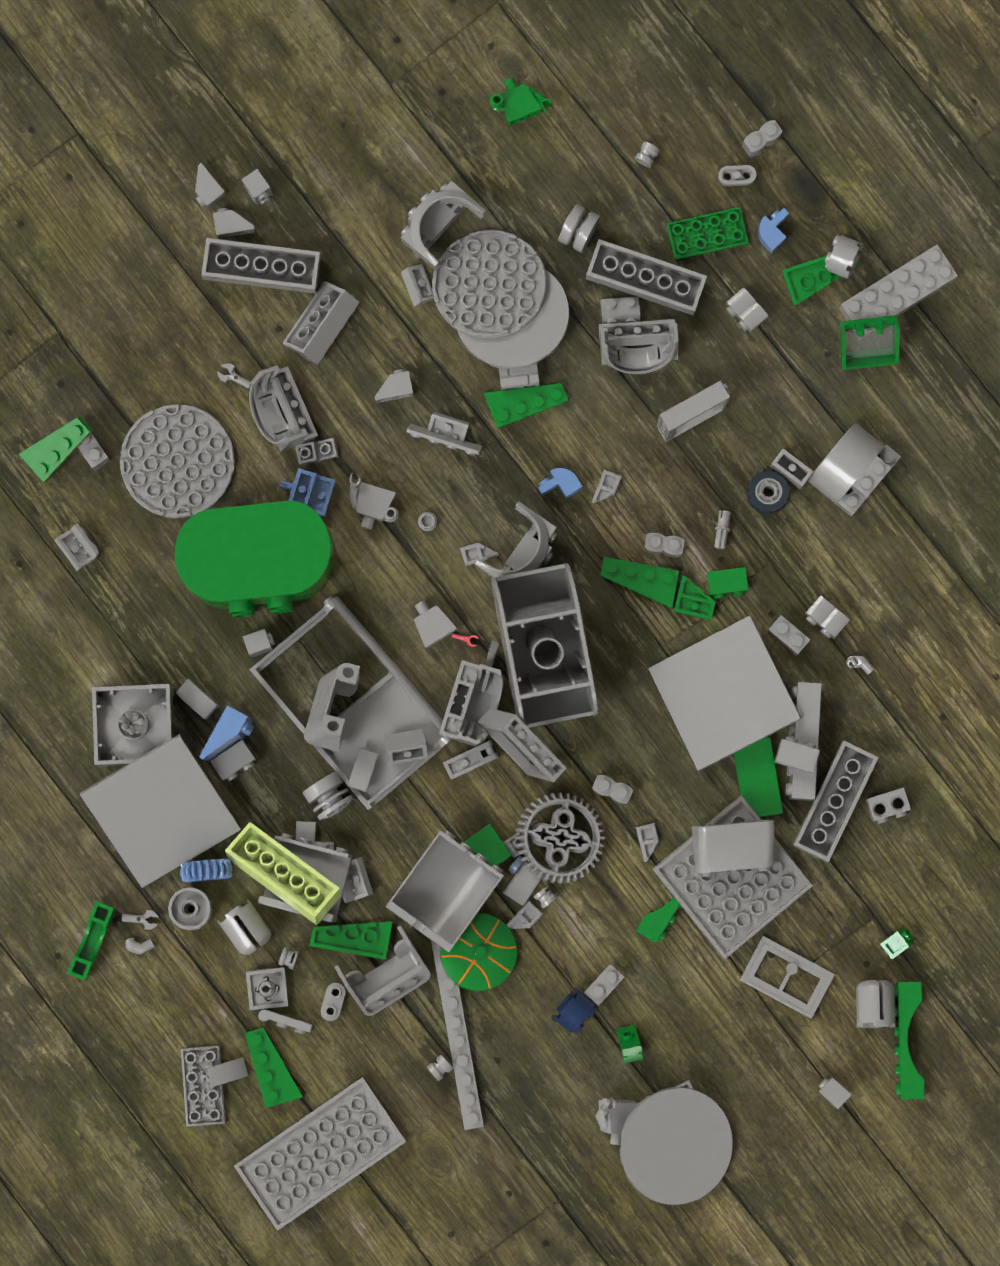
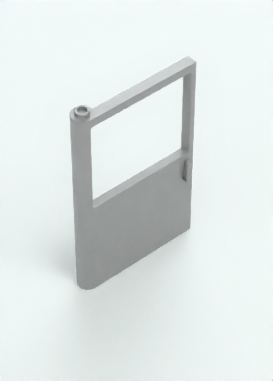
[249,595,453,811]

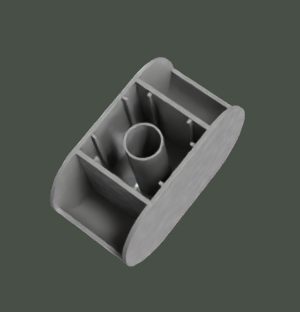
[491,563,598,728]

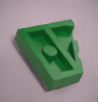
[674,576,716,621]

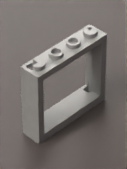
[656,381,731,442]
[477,708,566,782]

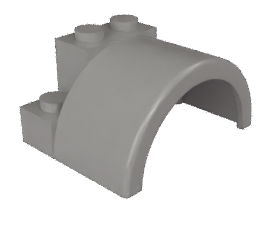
[808,423,901,517]

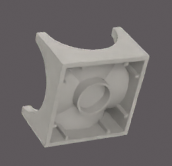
[92,684,174,767]

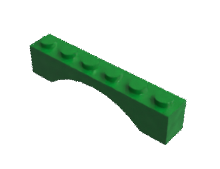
[636,896,682,943]
[894,982,925,1100]

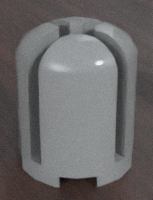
[217,899,271,955]
[856,980,896,1028]

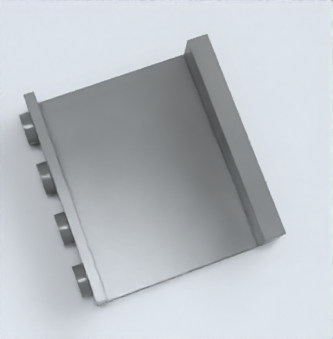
[258,833,352,922]

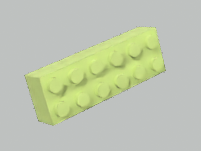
[225,822,341,925]

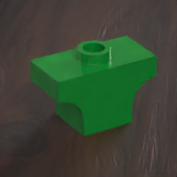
[616,1024,643,1063]

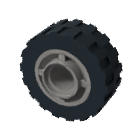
[747,471,790,515]

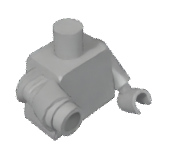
[349,473,399,530]
[595,1097,638,1145]

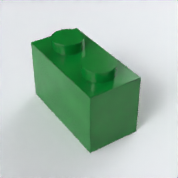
[706,567,748,599]

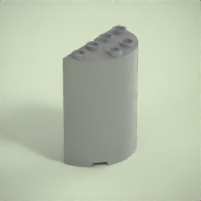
[386,830,503,952]

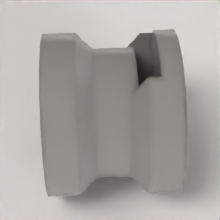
[534,885,558,909]
[278,947,299,970]

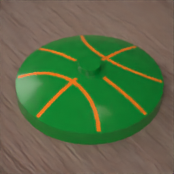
[439,913,517,991]

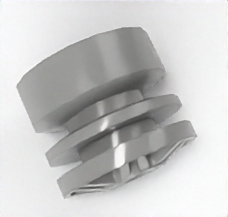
[302,772,354,821]

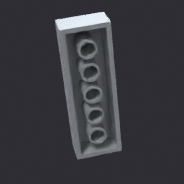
[201,238,321,294]
[586,239,707,316]
[839,244,958,340]
[785,682,822,801]
[792,741,879,863]

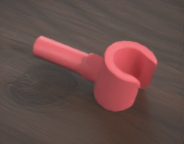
[451,633,479,647]

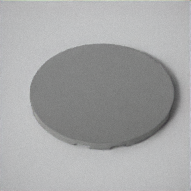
[432,230,547,339]
[457,269,569,369]
[120,404,235,518]
[619,1087,733,1205]

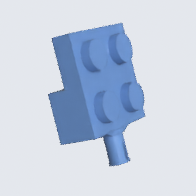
[280,468,336,517]

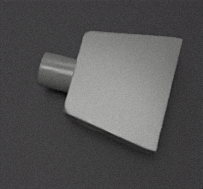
[414,600,457,649]

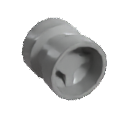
[634,142,660,168]
[427,1055,453,1081]

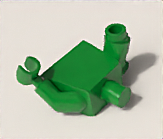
[490,78,554,127]

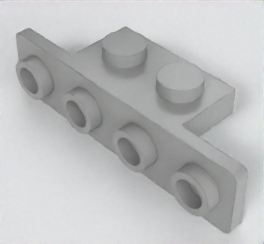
[406,411,482,455]

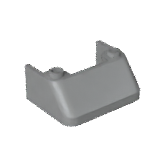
[334,926,431,1016]

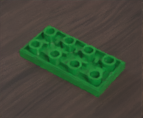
[666,207,749,261]
[734,737,783,817]
[464,824,512,867]

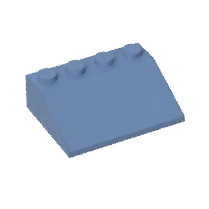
[199,706,254,763]

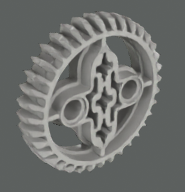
[515,792,605,884]

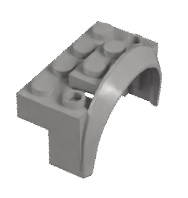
[599,319,679,374]
[249,365,318,452]

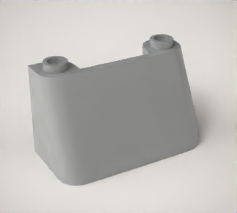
[692,820,775,877]

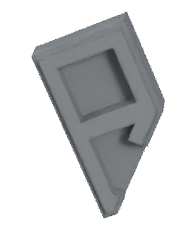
[591,469,622,504]
[460,543,499,567]
[485,641,499,667]
[636,823,659,862]
[507,901,543,929]

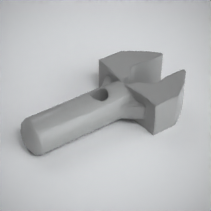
[217,363,251,389]
[122,910,159,930]

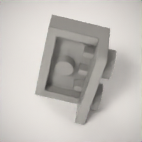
[600,297,640,324]
[55,523,99,571]
[342,857,373,903]

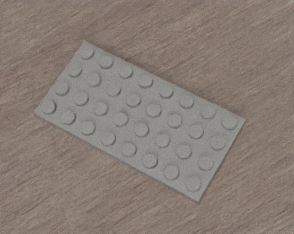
[234,1077,406,1231]

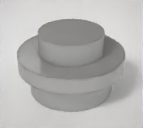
[418,512,437,531]

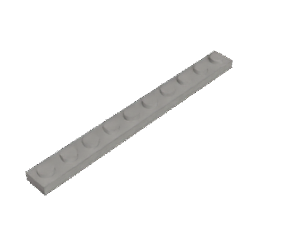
[431,940,484,1130]

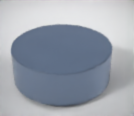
[508,855,524,874]

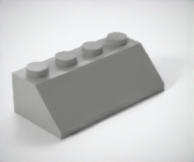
[282,281,359,365]

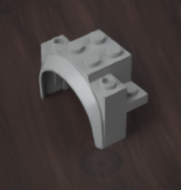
[401,181,486,271]
[475,501,557,578]
[439,660,503,747]

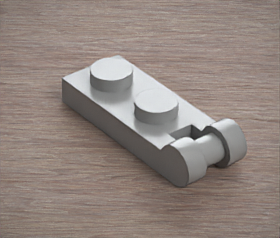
[443,740,499,780]
[258,1009,313,1035]

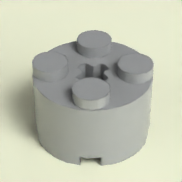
[825,235,863,279]

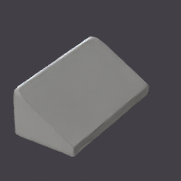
[401,264,434,307]
[503,861,544,906]

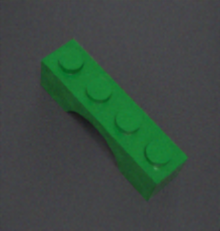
[67,901,116,981]

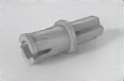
[715,510,731,549]

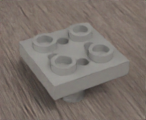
[246,967,289,1010]

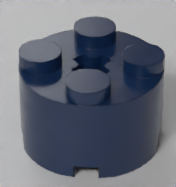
[552,988,596,1034]

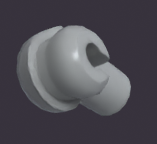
[846,656,875,675]
[125,938,155,955]

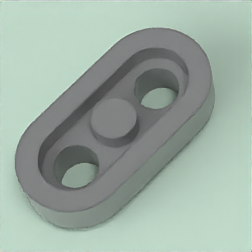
[718,165,756,186]
[321,983,346,1021]

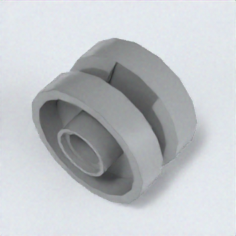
[558,204,601,253]
[168,887,213,930]

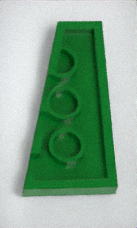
[245,1028,303,1108]

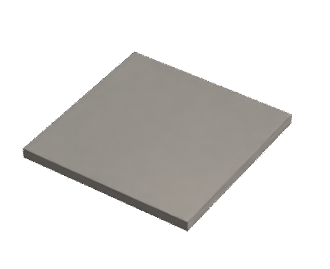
[648,616,802,771]
[80,734,241,888]

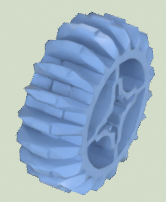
[180,859,233,882]

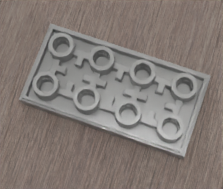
[181,1045,226,1127]

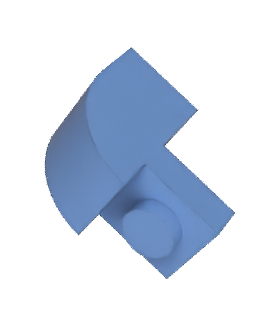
[758,208,789,254]
[538,468,583,499]

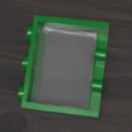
[839,315,900,370]

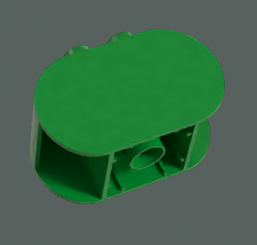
[175,501,334,618]

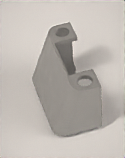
[304,663,360,752]

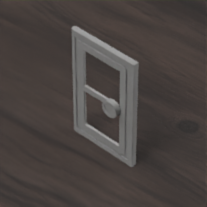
[740,936,835,1019]

